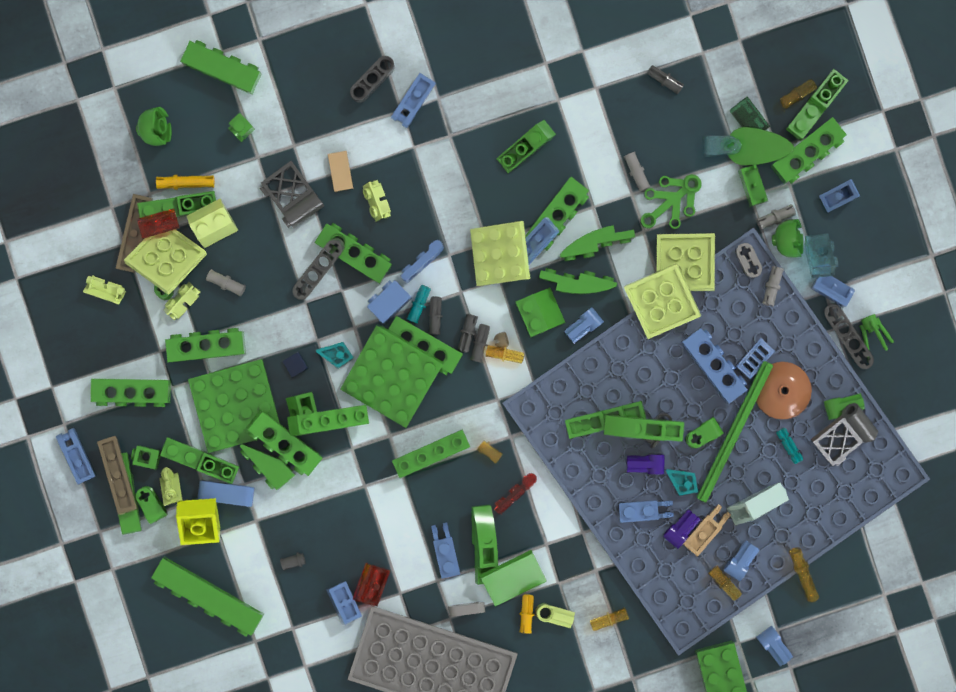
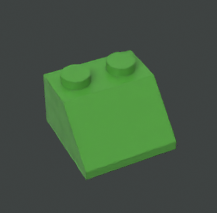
[515,288,565,338]

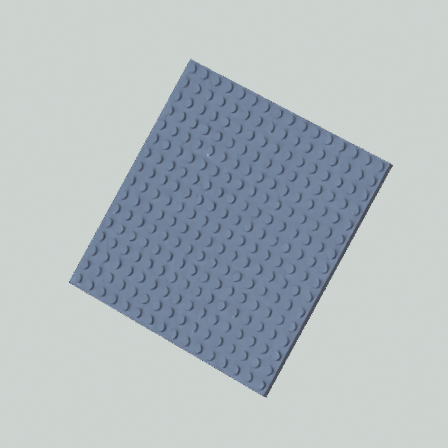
[502,228,930,656]

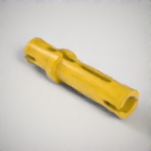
[156,175,215,190]

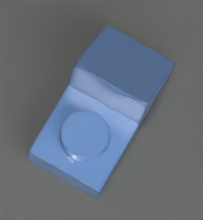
[819,179,860,213]

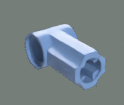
[564,307,604,344]
[723,540,759,582]
[756,625,793,666]

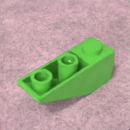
[496,120,556,173]
[240,444,296,490]

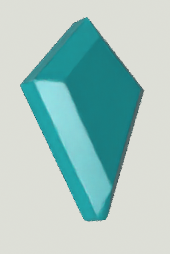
[316,342,354,368]
[666,469,698,496]

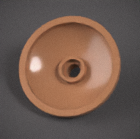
[756,362,812,419]

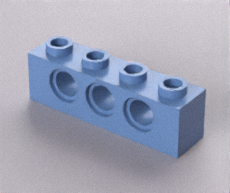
[681,328,747,404]

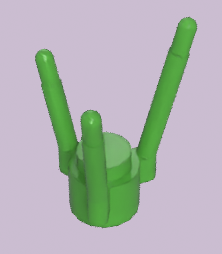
[859,314,894,363]

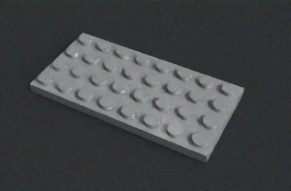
[348,606,518,692]

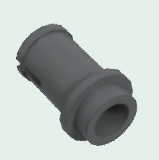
[280,552,306,571]

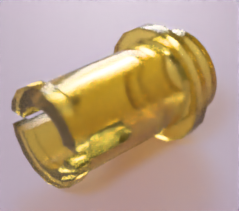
[477,441,503,464]

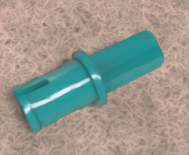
[406,285,431,324]

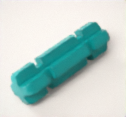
[776,428,803,464]

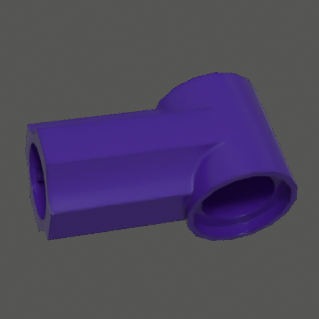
[626,454,665,474]
[663,509,701,549]

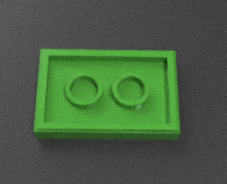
[480,550,547,606]

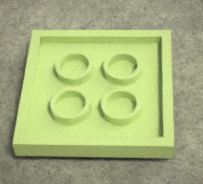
[124,220,207,295]
[470,221,530,286]
[656,233,715,291]
[624,263,701,339]

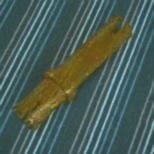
[789,547,819,602]

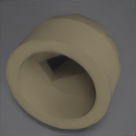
[494,332,509,348]

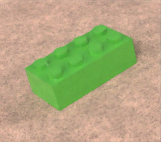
[695,640,747,692]

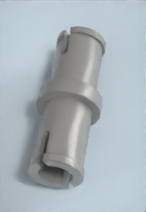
[623,151,650,191]
[756,204,796,230]
[762,266,784,307]
[206,269,246,297]

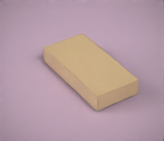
[328,151,354,192]

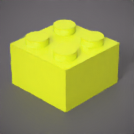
[176,498,220,545]

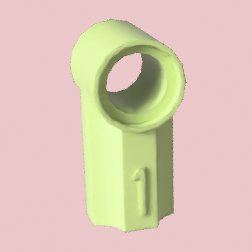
[535,603,575,628]

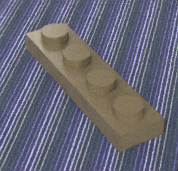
[116,194,153,273]
[97,436,138,515]

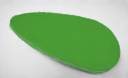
[726,127,794,165]

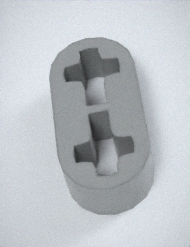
[735,243,762,278]
[448,602,485,616]

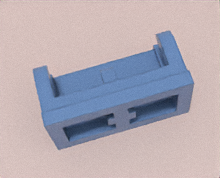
[811,270,855,308]
[326,581,362,625]

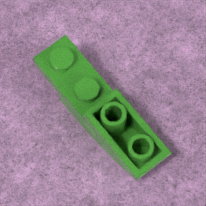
[786,69,849,141]
[137,191,216,223]
[559,225,635,261]
[539,268,617,294]
[604,415,684,441]
[159,437,239,484]
[471,505,498,585]

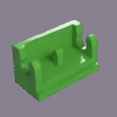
[738,164,768,207]

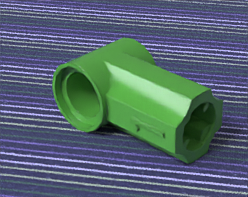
[823,393,865,420]

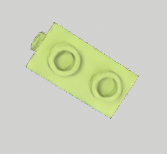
[363,180,391,222]
[83,275,126,304]
[164,282,200,320]
[160,467,182,506]

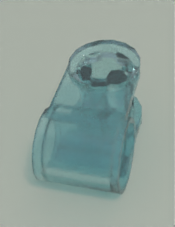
[703,135,741,157]

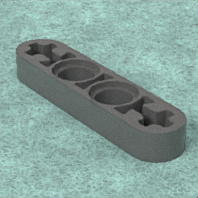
[293,238,345,300]
[824,303,874,369]

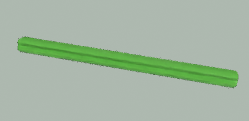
[697,361,773,502]

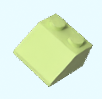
[187,198,238,248]

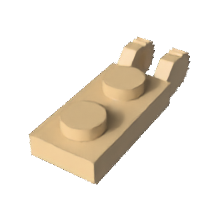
[683,504,731,557]

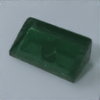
[730,96,770,130]

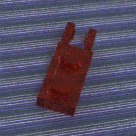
[494,473,537,515]

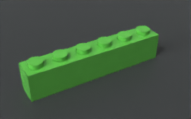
[151,557,264,636]

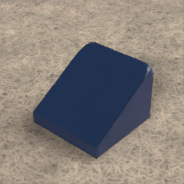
[283,352,309,378]

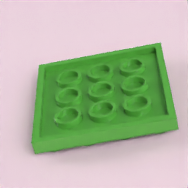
[340,324,444,428]
[188,359,280,453]

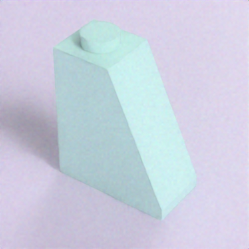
[727,483,789,525]

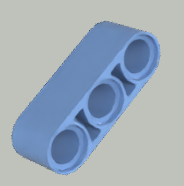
[197,480,255,507]

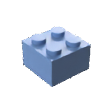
[367,280,412,325]

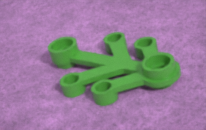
[640,174,702,229]

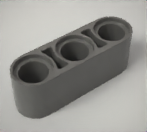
[350,56,395,103]

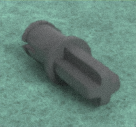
[647,65,684,95]
[428,296,443,335]
[458,314,478,353]
[470,324,490,363]

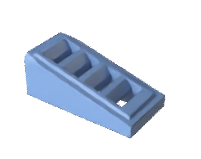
[735,338,775,379]

